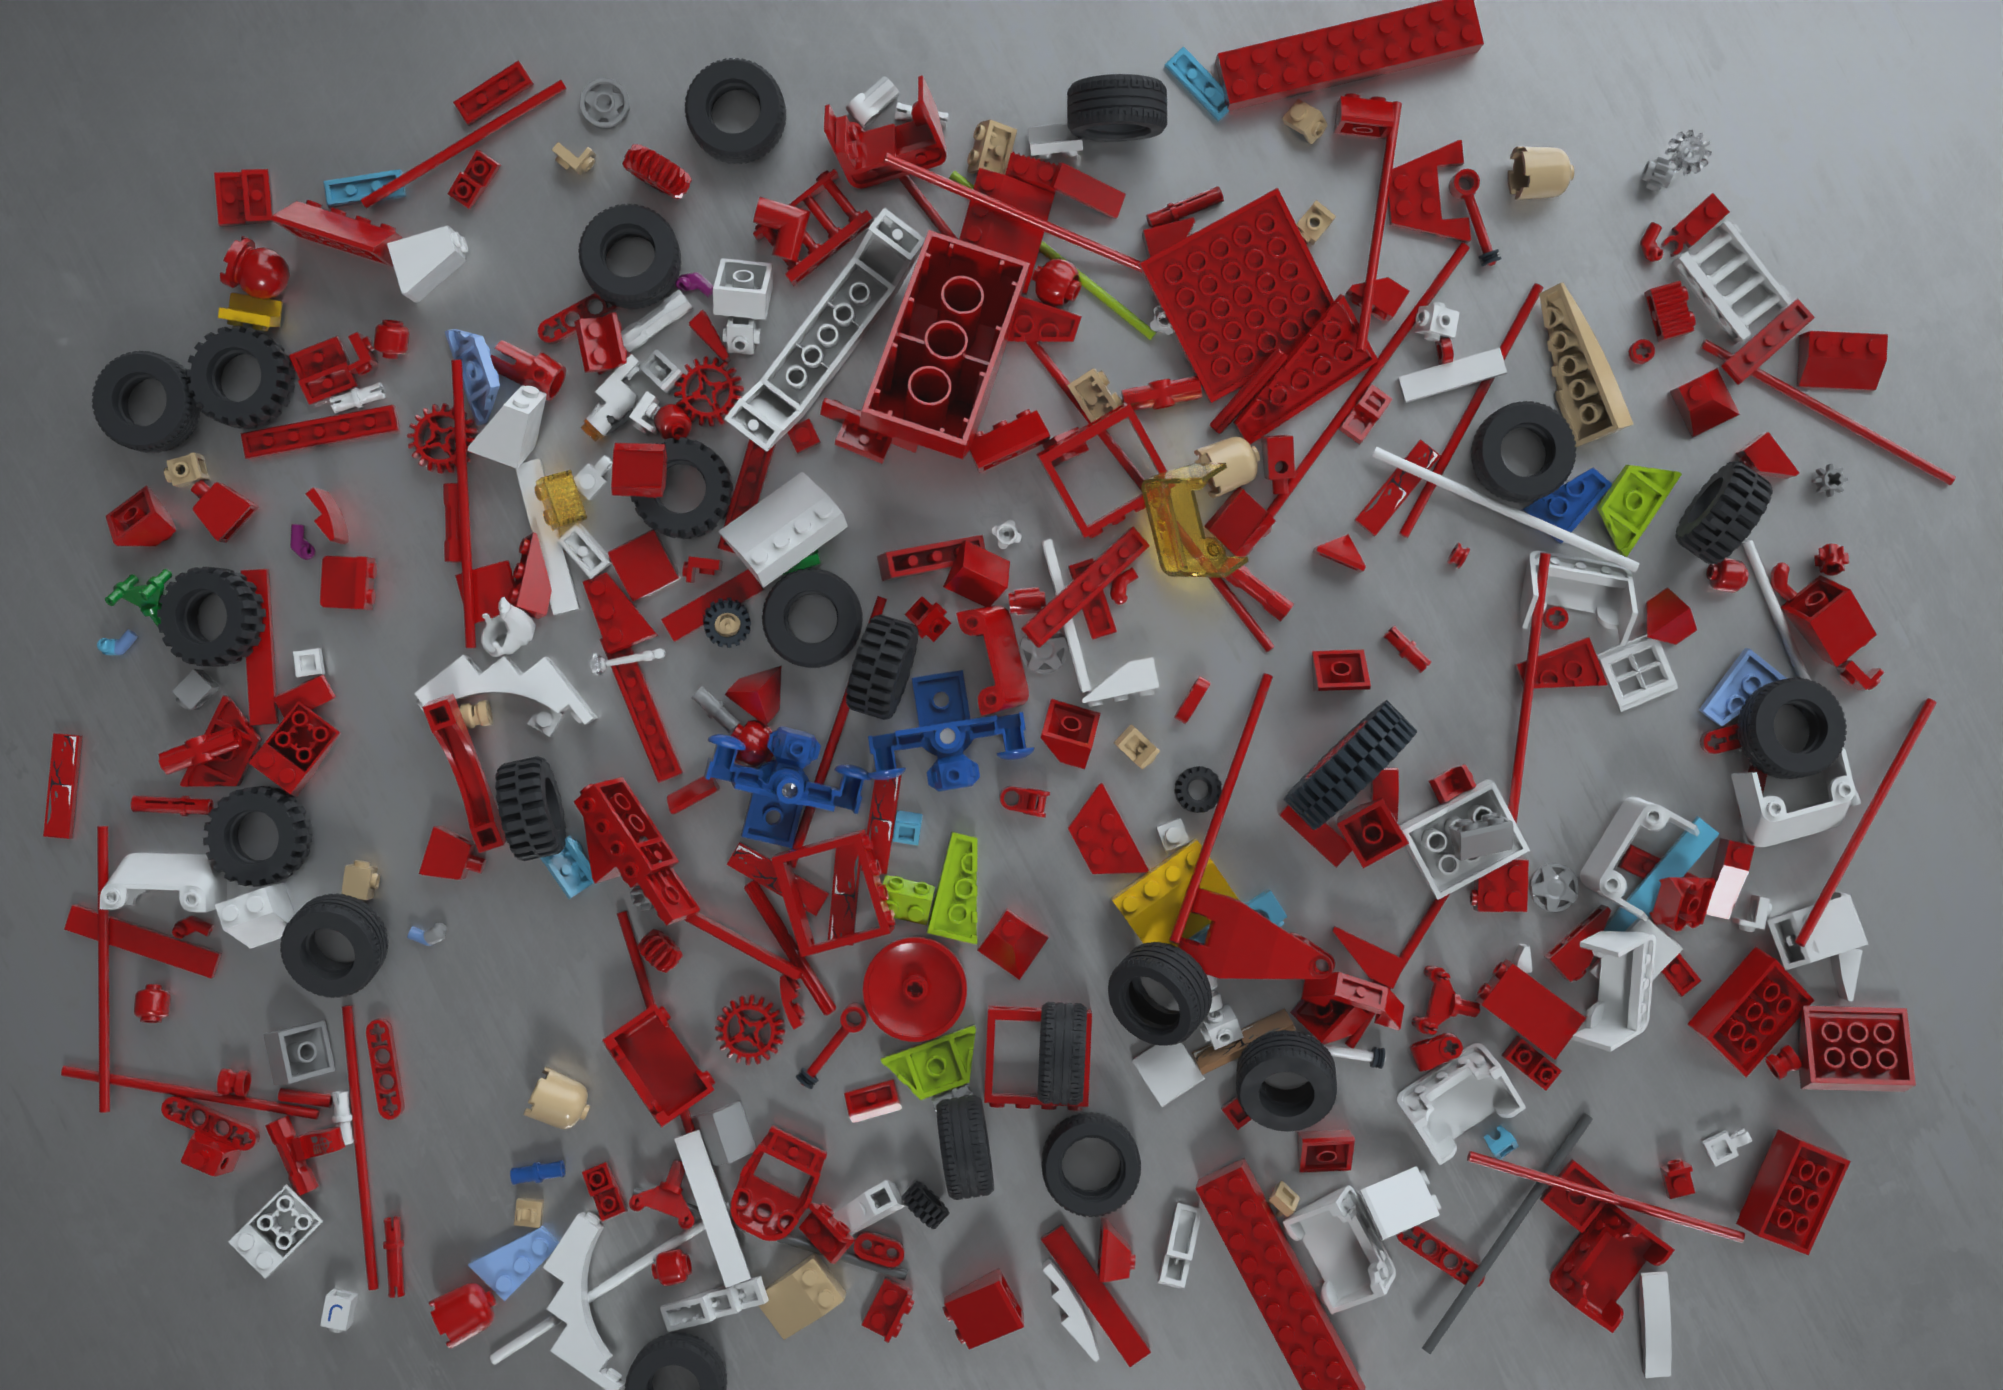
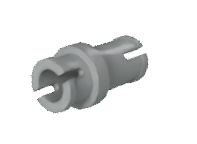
[931,1084,973,1111]

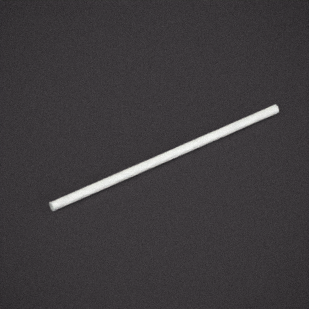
[1372,447,1639,572]
[1742,540,1861,806]
[489,1201,731,1365]

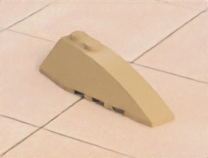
[1539,283,1633,447]

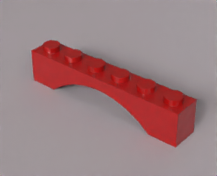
[422,693,506,853]

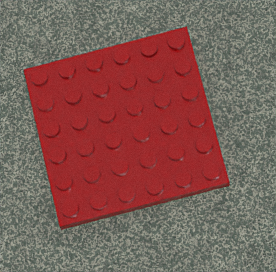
[1138,188,1334,403]

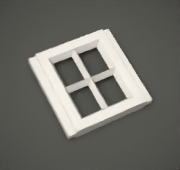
[1597,634,1678,712]

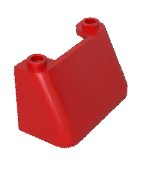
[956,605,1029,716]
[602,1004,715,1128]
[1549,1203,1675,1333]

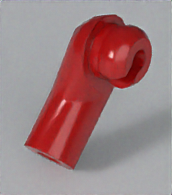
[1640,222,1664,262]
[1770,562,1797,602]
[172,916,214,939]

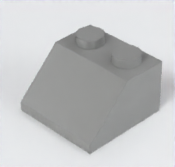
[263,1020,336,1085]

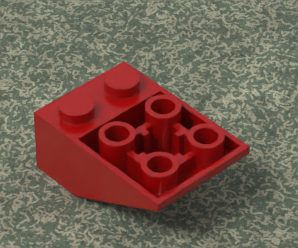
[249,701,341,797]

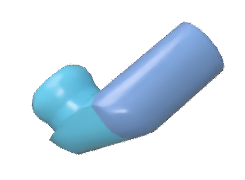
[97,629,138,655]

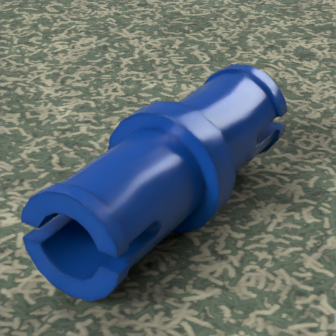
[510,1160,566,1185]

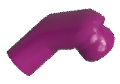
[676,272,713,297]
[290,524,316,560]

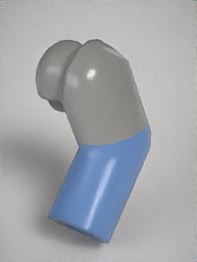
[407,923,447,946]

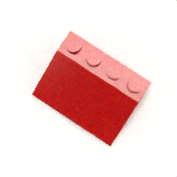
[959,168,1055,295]
[271,200,403,267]
[1687,947,1815,1078]
[1799,1006,1916,1092]
[1736,1129,1851,1256]

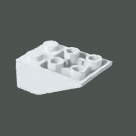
[1767,894,1868,970]
[228,1184,323,1279]

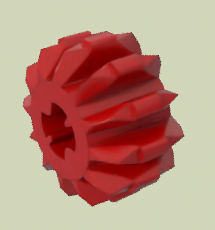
[637,929,683,973]

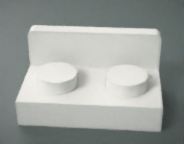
[629,391,661,436]

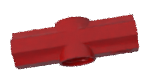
[1121,376,1202,411]
[158,726,242,775]

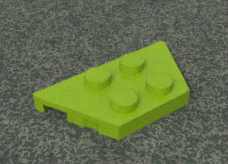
[1597,465,1682,557]
[881,1024,976,1100]

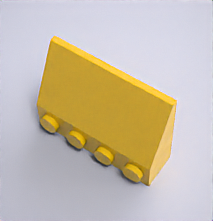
[1111,838,1239,946]

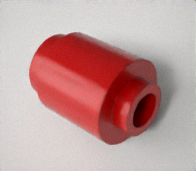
[1008,587,1046,615]

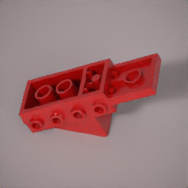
[574,777,701,926]

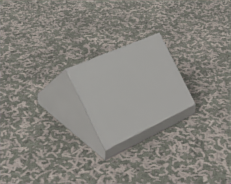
[691,1101,756,1166]

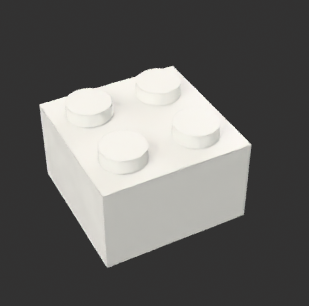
[713,258,773,320]

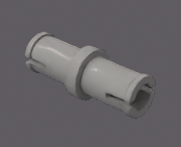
[691,686,740,733]

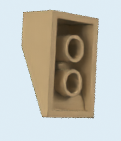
[758,1253,846,1340]

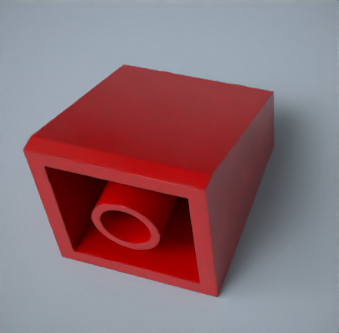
[1780,575,1877,667]
[942,1268,1024,1350]

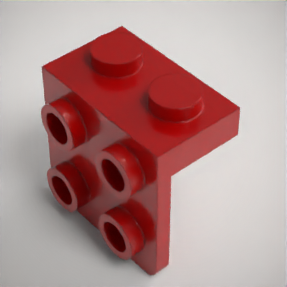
[320,556,377,610]

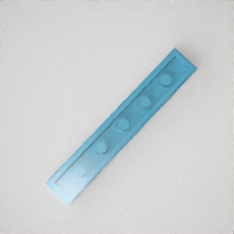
[1604,816,1720,931]

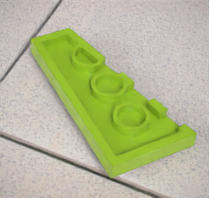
[926,831,977,945]

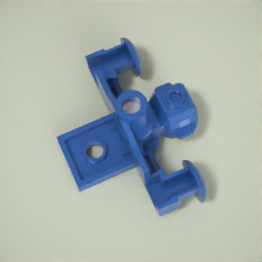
[704,726,872,848]

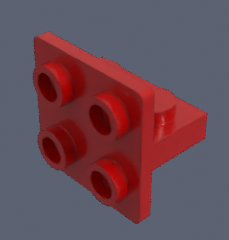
[574,312,627,375]

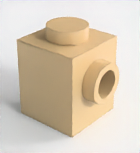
[341,860,380,900]

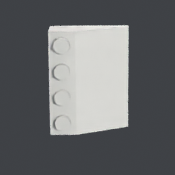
[718,472,848,588]
[1400,779,1530,900]

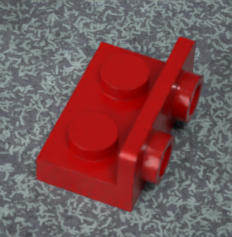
[798,1203,855,1264]
[861,1277,915,1343]

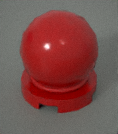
[220,236,290,300]

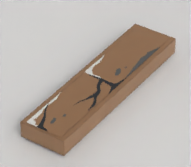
[1192,1008,1296,1075]

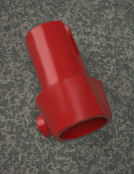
[490,340,566,401]

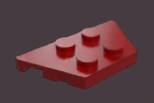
[180,695,262,787]
[1068,783,1149,874]

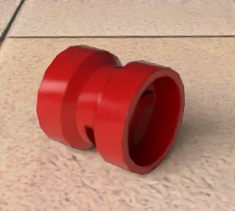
[1765,1045,1802,1080]
[217,1068,251,1097]

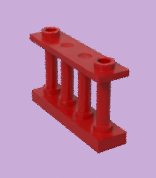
[753,169,874,287]

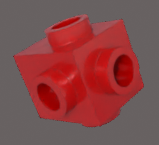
[904,596,952,642]

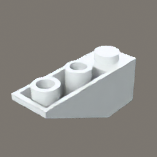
[1081,657,1159,707]
[833,1180,905,1236]

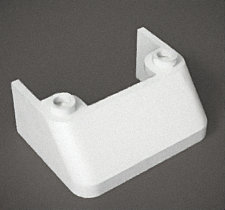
[1520,551,1638,646]
[1731,748,1855,847]
[1580,797,1700,922]
[1572,931,1656,1052]

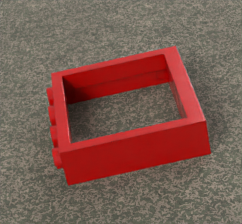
[1036,402,1175,538]
[771,829,896,958]
[984,1006,1092,1111]

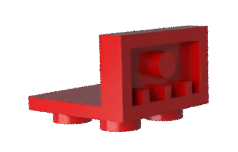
[836,115,896,176]

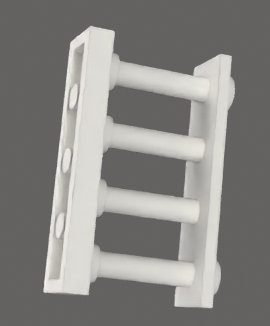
[1672,220,1792,344]

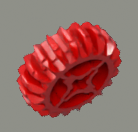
[622,144,692,199]
[674,356,744,427]
[407,403,478,474]
[715,994,786,1065]

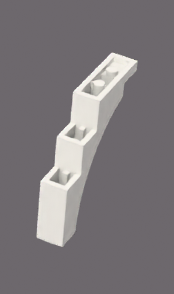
[414,655,597,725]
[543,1212,625,1390]

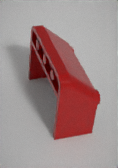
[824,75,947,189]

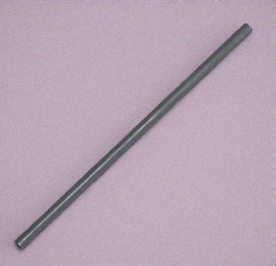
[1422,1113,1593,1354]
[632,1187,908,1281]

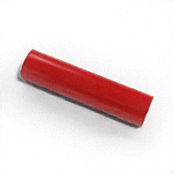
[278,1088,333,1108]

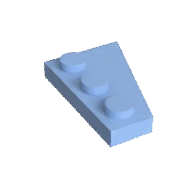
[468,1225,559,1301]

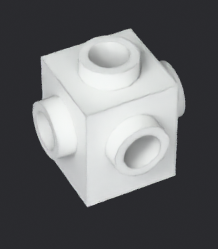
[1414,302,1460,341]
[723,316,761,355]
[1200,1004,1244,1050]

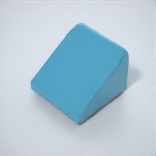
[893,810,923,845]

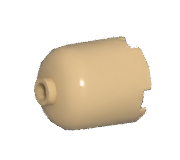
[1508,146,1574,200]
[1194,436,1260,498]
[523,1066,590,1130]

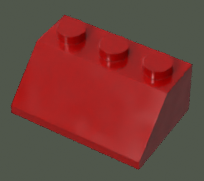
[1797,331,1888,391]
[969,409,1050,473]

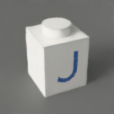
[320,1289,359,1333]

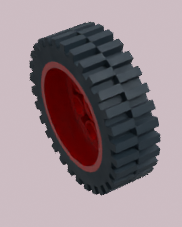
[1283,700,1417,830]

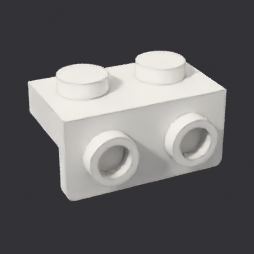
[1028,123,1083,160]

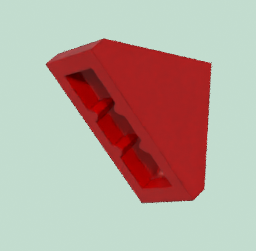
[1313,534,1366,572]

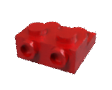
[1470,859,1529,912]

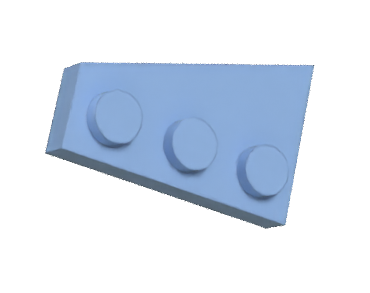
[1699,648,1787,726]

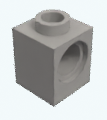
[172,669,221,710]

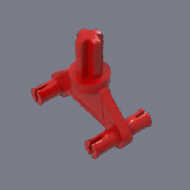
[1412,966,1481,1035]
[629,1160,694,1230]

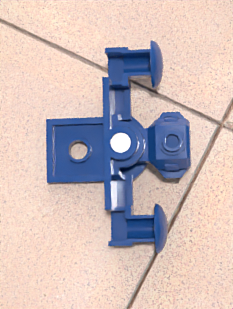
[867,670,1035,792]

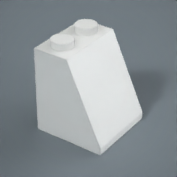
[387,225,468,303]
[468,385,547,469]
[215,882,295,948]
[1359,1166,1441,1241]

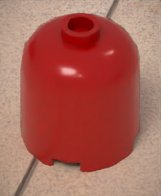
[429,1283,497,1349]

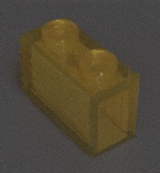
[534,470,587,531]

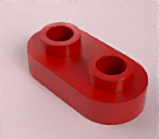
[854,1231,905,1267]

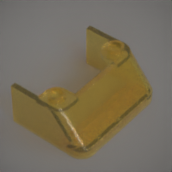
[1141,463,1249,578]

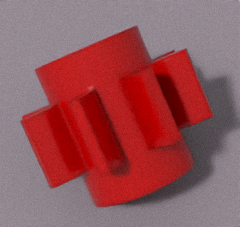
[1814,543,1849,576]

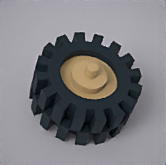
[703,597,751,648]

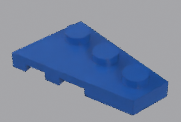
[1521,467,1612,544]

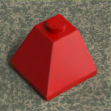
[1669,368,1740,438]
[105,485,176,546]
[1040,699,1101,769]
[977,908,1049,980]
[1290,999,1370,1045]
[1097,1218,1136,1282]

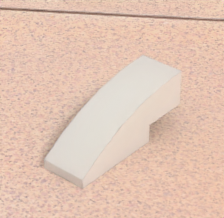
[1157,1203,1202,1289]

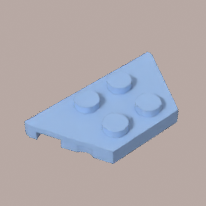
[445,329,500,426]

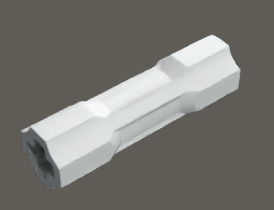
[621,289,693,354]

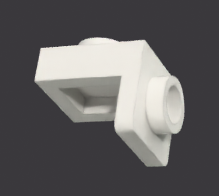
[1732,895,1772,933]

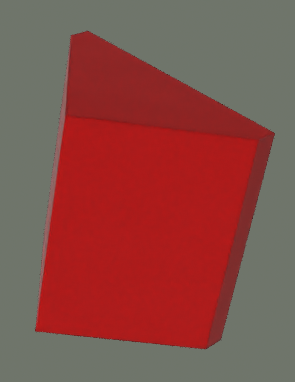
[943,540,1010,607]
[1312,649,1371,691]
[1297,1130,1355,1173]

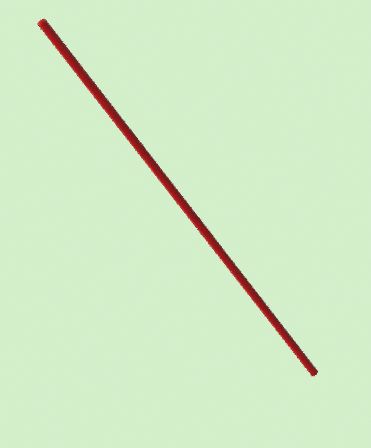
[898,175,1275,652]

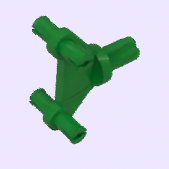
[105,569,172,627]

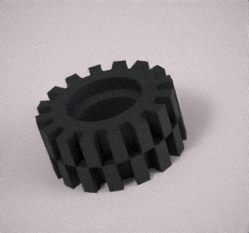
[1174,766,1222,813]
[901,1181,950,1229]

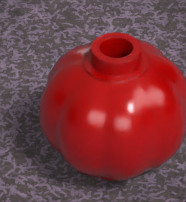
[1032,259,1082,307]
[731,720,774,768]

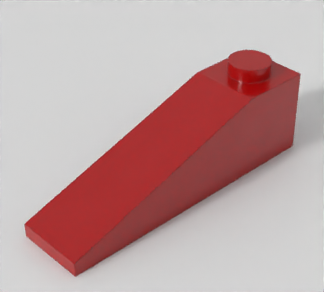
[877,534,986,582]

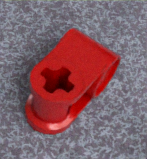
[999,786,1050,818]
[1409,1032,1463,1072]

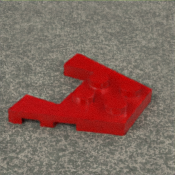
[1388,140,1471,243]

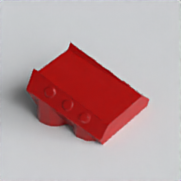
[611,443,667,498]
[1204,487,1276,561]
[1649,877,1716,932]

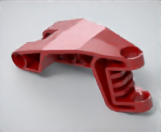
[1176,888,1336,979]

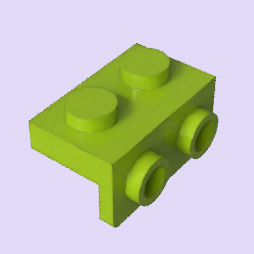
[883,875,935,926]

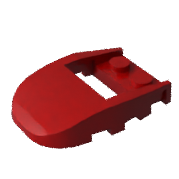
[730,1125,827,1241]

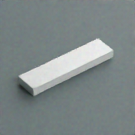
[1398,348,1507,403]

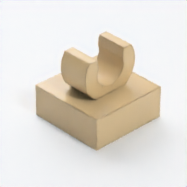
[1267,1180,1300,1218]
[514,1197,544,1228]

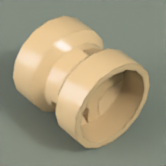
[460,700,493,729]

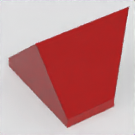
[1645,588,1697,645]
[725,665,782,726]

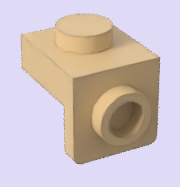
[1282,99,1327,144]
[552,142,596,175]
[1114,724,1160,769]

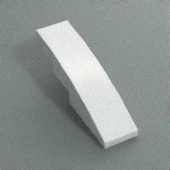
[1830,892,1863,1001]
[1042,1257,1099,1362]
[1639,1271,1672,1378]
[660,1276,769,1332]

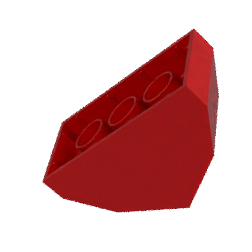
[860,230,1030,460]

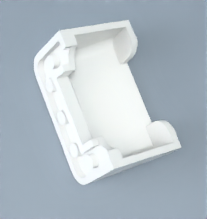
[100,853,227,912]
[1397,1043,1526,1165]
[1283,1185,1396,1314]

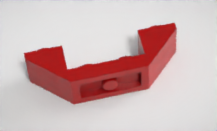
[1300,972,1404,1031]

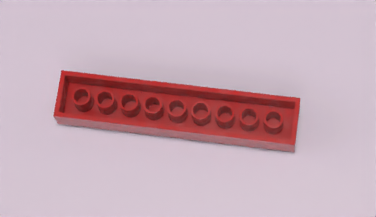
[1215,0,1484,111]
[1195,1158,1366,1390]

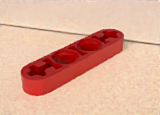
[538,293,622,344]
[366,1018,405,1120]
[161,1095,260,1151]
[1396,1225,1485,1287]

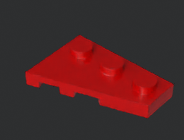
[583,572,658,654]
[1515,637,1608,688]

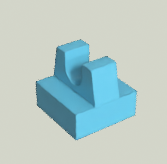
[1484,1125,1519,1160]

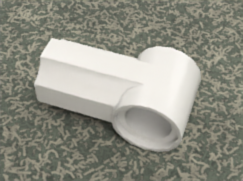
[846,76,899,129]

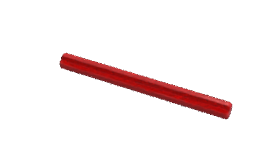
[744,880,836,1016]

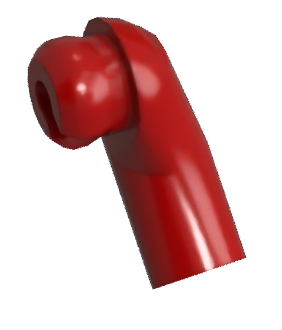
[1110,567,1139,605]

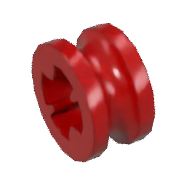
[1628,339,1655,364]
[1447,542,1470,569]
[1543,606,1569,630]

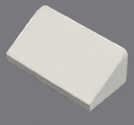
[557,523,612,579]

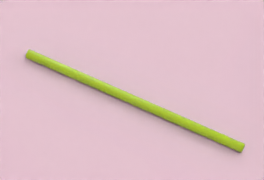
[949,171,1157,340]

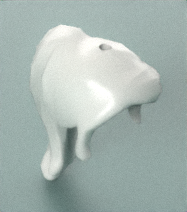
[481,597,536,657]

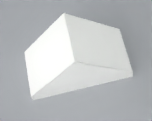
[639,349,683,395]

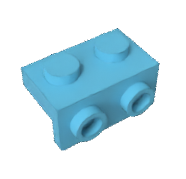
[540,836,594,899]

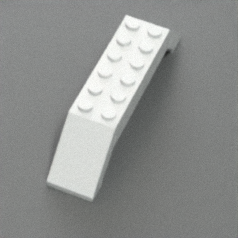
[724,208,925,451]

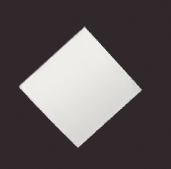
[1132,1043,1205,1107]

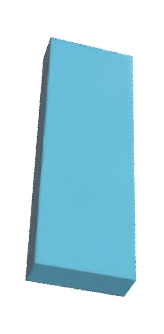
[1165,46,1229,121]
[323,169,406,208]

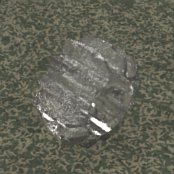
[1665,130,1712,176]

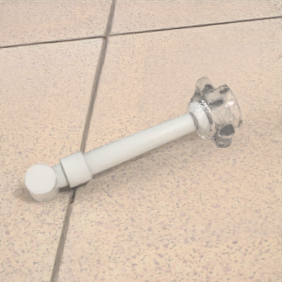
[589,648,666,676]

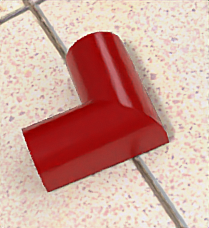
[753,197,811,263]

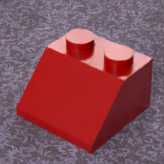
[1334,93,1394,139]
[1337,798,1409,869]

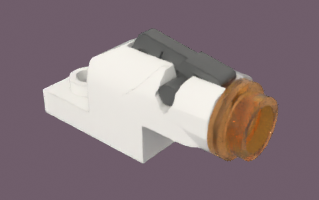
[580,354,640,442]

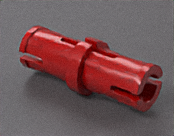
[1383,625,1432,673]

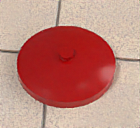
[863,937,967,1042]

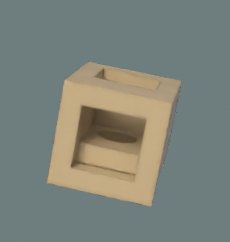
[1296,200,1336,245]
[164,452,210,488]

